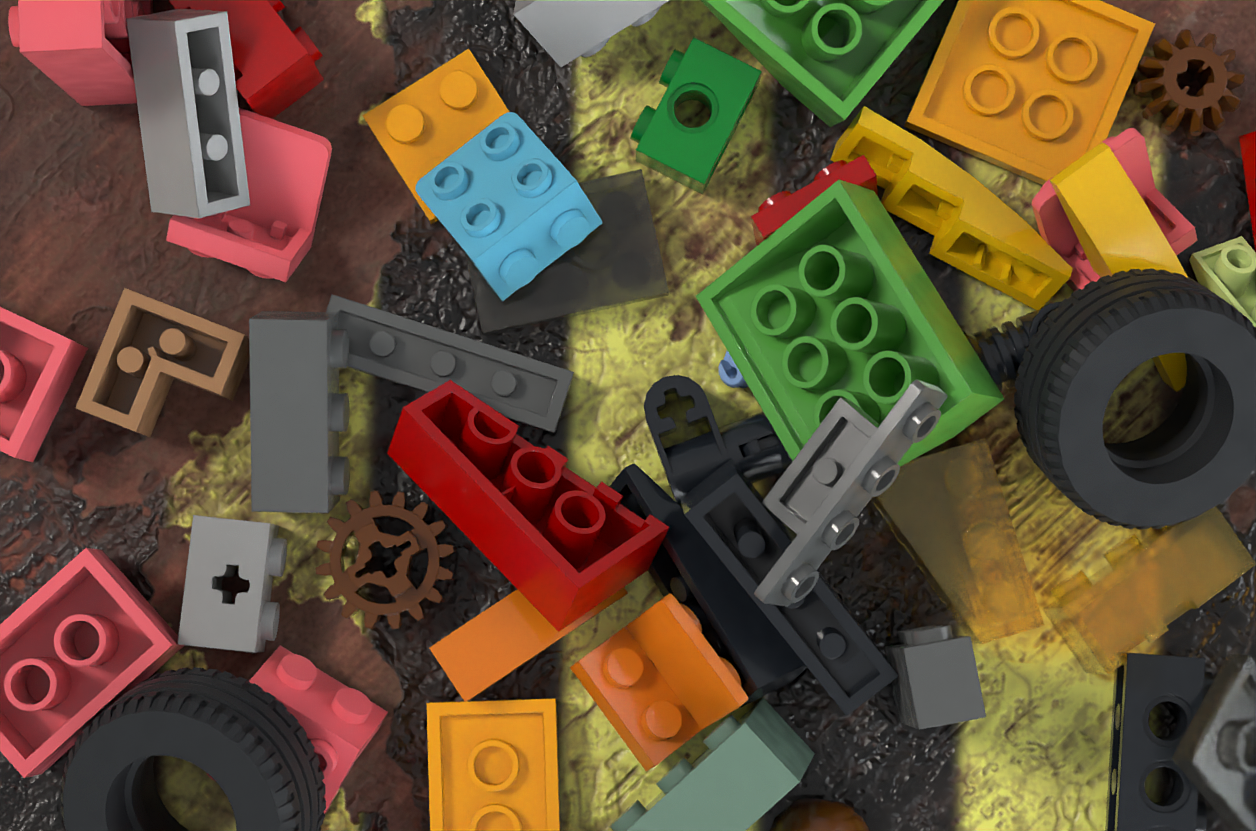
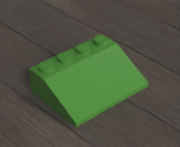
[701,0,944,127]
[696,180,1005,467]

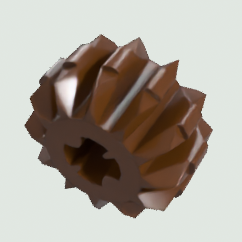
[1133,29,1245,139]

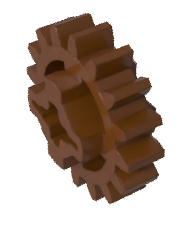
[315,491,456,629]

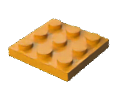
[904,0,1155,185]

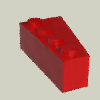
[168,0,324,119]
[387,380,669,632]

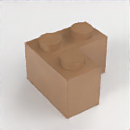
[76,288,250,437]

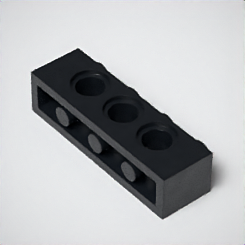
[1105,652,1214,831]

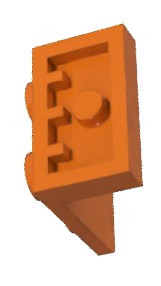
[570,593,748,771]

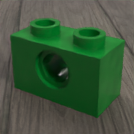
[630,37,762,195]

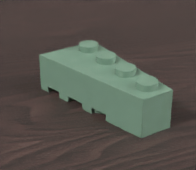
[609,698,815,831]

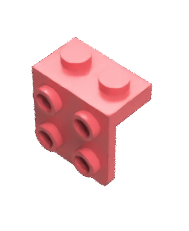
[166,108,332,282]
[1032,128,1198,292]
[207,645,388,814]

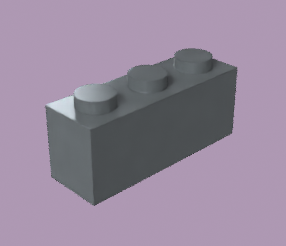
[249,311,350,513]
[885,625,986,730]

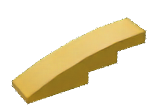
[830,106,1073,310]
[1050,142,1188,392]

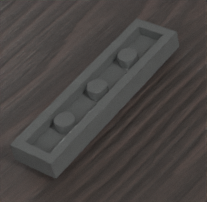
[326,294,575,434]

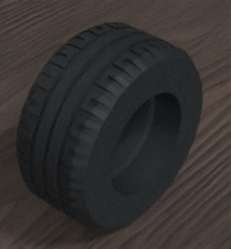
[1014,268,1256,530]
[60,667,326,831]

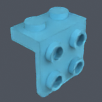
[415,112,603,301]

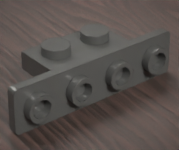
[754,379,948,606]

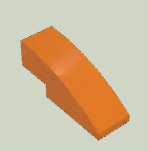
[429,587,628,702]

